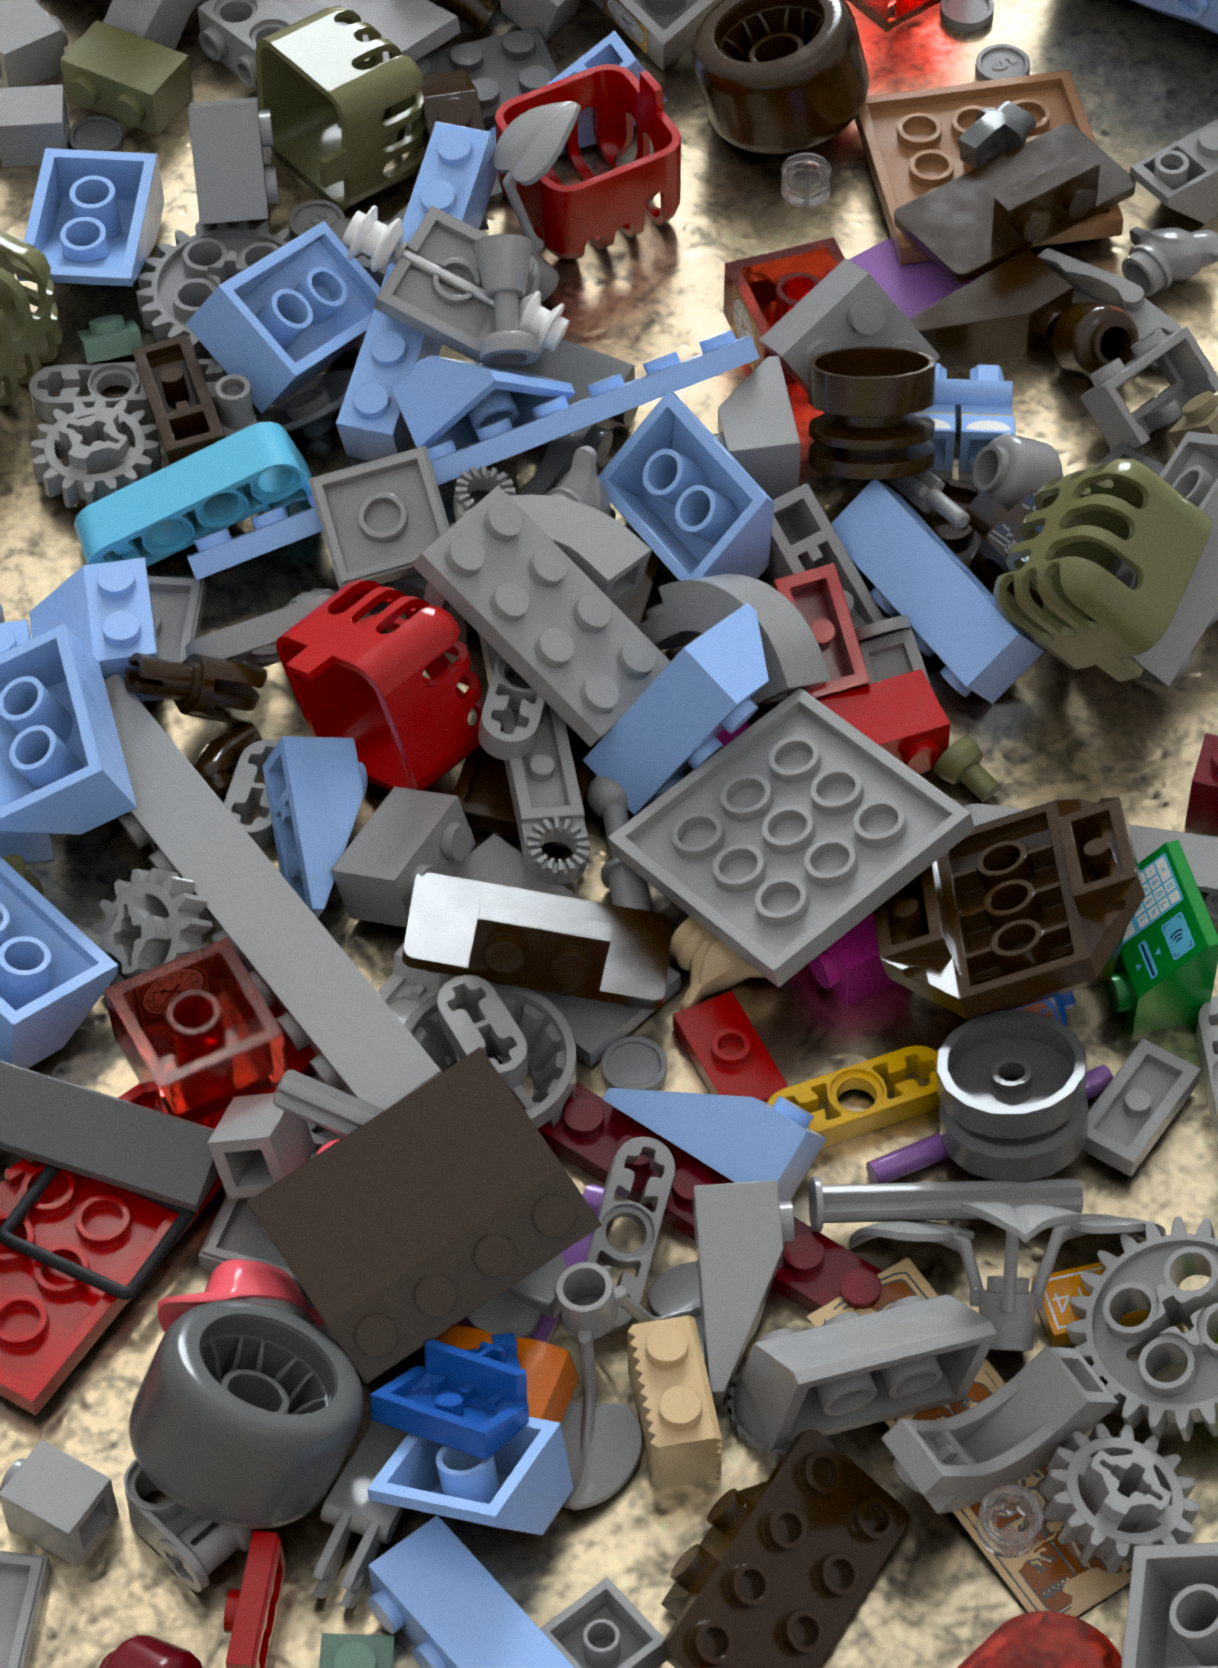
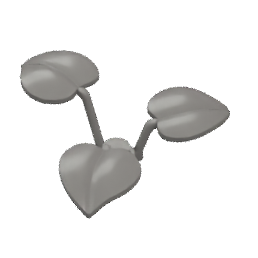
[387,101,581,306]
[849,1201,1166,1351]
[465,1253,771,1510]

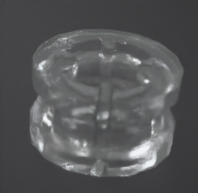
[781,152,831,208]
[976,1484,1044,1559]

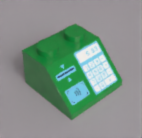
[1106,840,1218,1036]

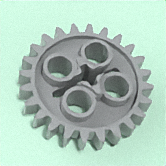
[136,220,291,359]
[1066,1216,1218,1441]

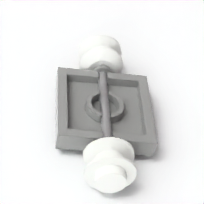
[342,205,570,364]

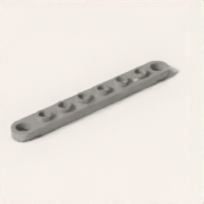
[453,466,590,885]

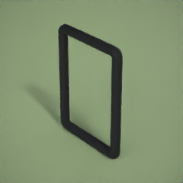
[0,1164,194,1300]

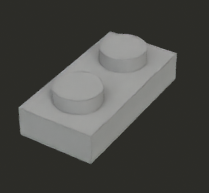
[1082,1038,1201,1177]

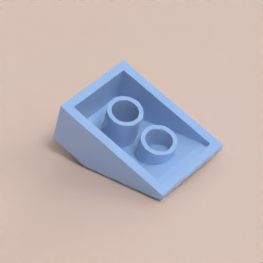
[17,148,165,287]
[186,221,381,414]

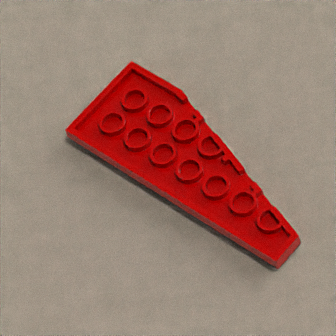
[0,1004,316,1416]

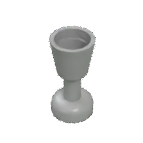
[473,234,539,368]

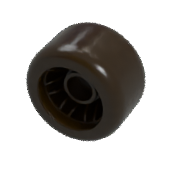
[692,0,869,155]

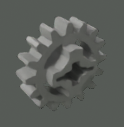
[30,397,162,508]
[91,868,213,1009]
[1040,1423,1200,1574]

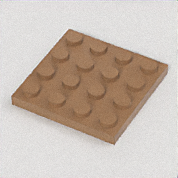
[854,70,1124,265]

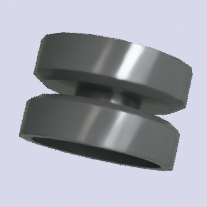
[936,1011,1088,1182]

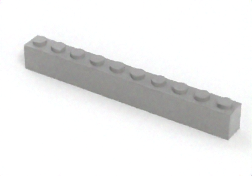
[104,672,442,1110]

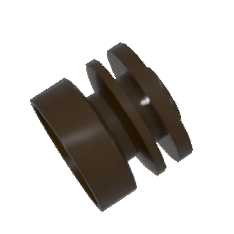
[808,346,936,480]

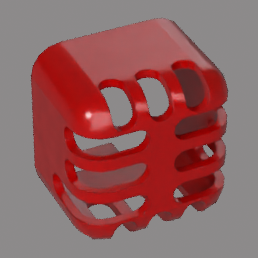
[495,64,681,260]
[276,580,485,791]

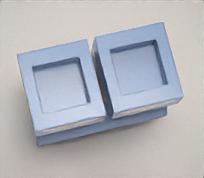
[917,363,1015,472]

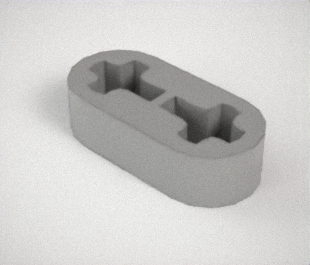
[224,740,279,850]
[437,975,529,1090]

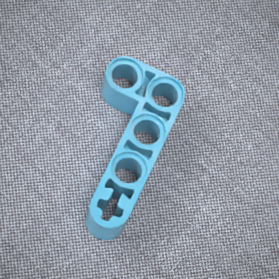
[74,422,312,567]

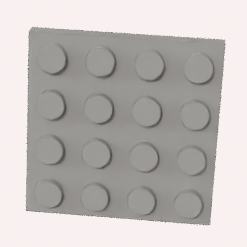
[607,688,975,988]

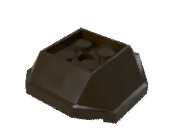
[873,797,1145,1021]

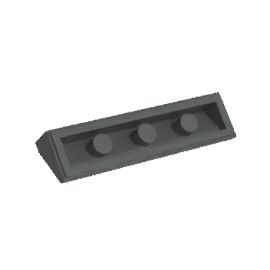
[0,1061,219,1213]

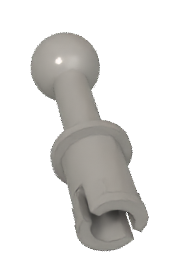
[586,775,653,912]

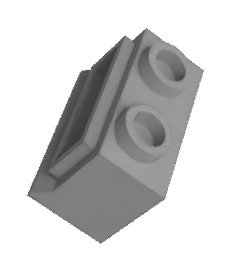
[1079,327,1218,452]

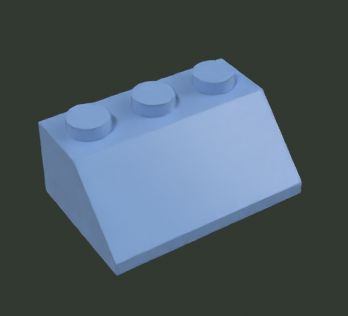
[598,390,774,581]
[583,602,769,815]
[0,623,137,835]
[0,857,118,1069]

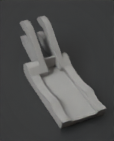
[1037,248,1181,371]
[312,1421,408,1609]

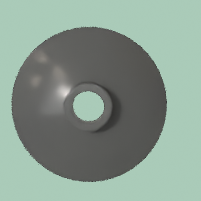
[255,369,353,438]

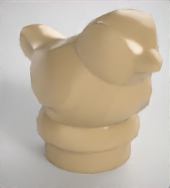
[669,916,765,1011]

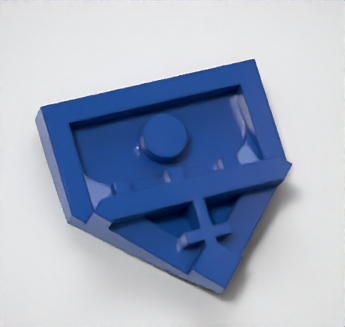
[370,1333,529,1460]

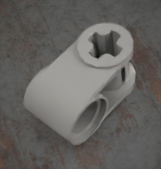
[123,1459,252,1592]

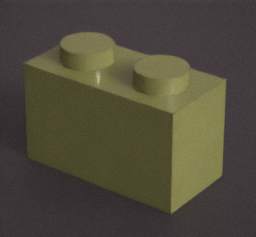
[60,20,194,136]

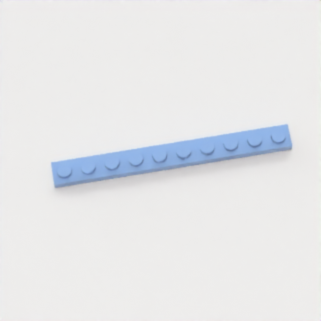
[187,329,760,581]

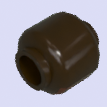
[1052,302,1139,378]

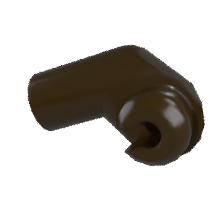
[194,722,262,796]

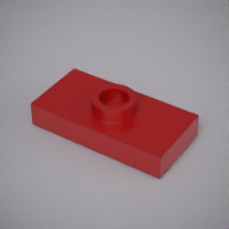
[673,991,788,1103]
[224,1530,286,1668]

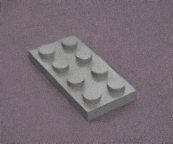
[412,485,671,747]

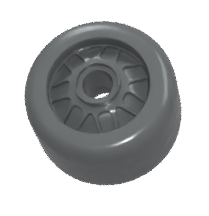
[129,1300,364,1529]

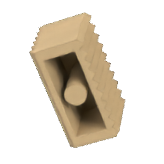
[627,1315,722,1488]

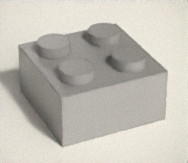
[540,1577,667,1668]

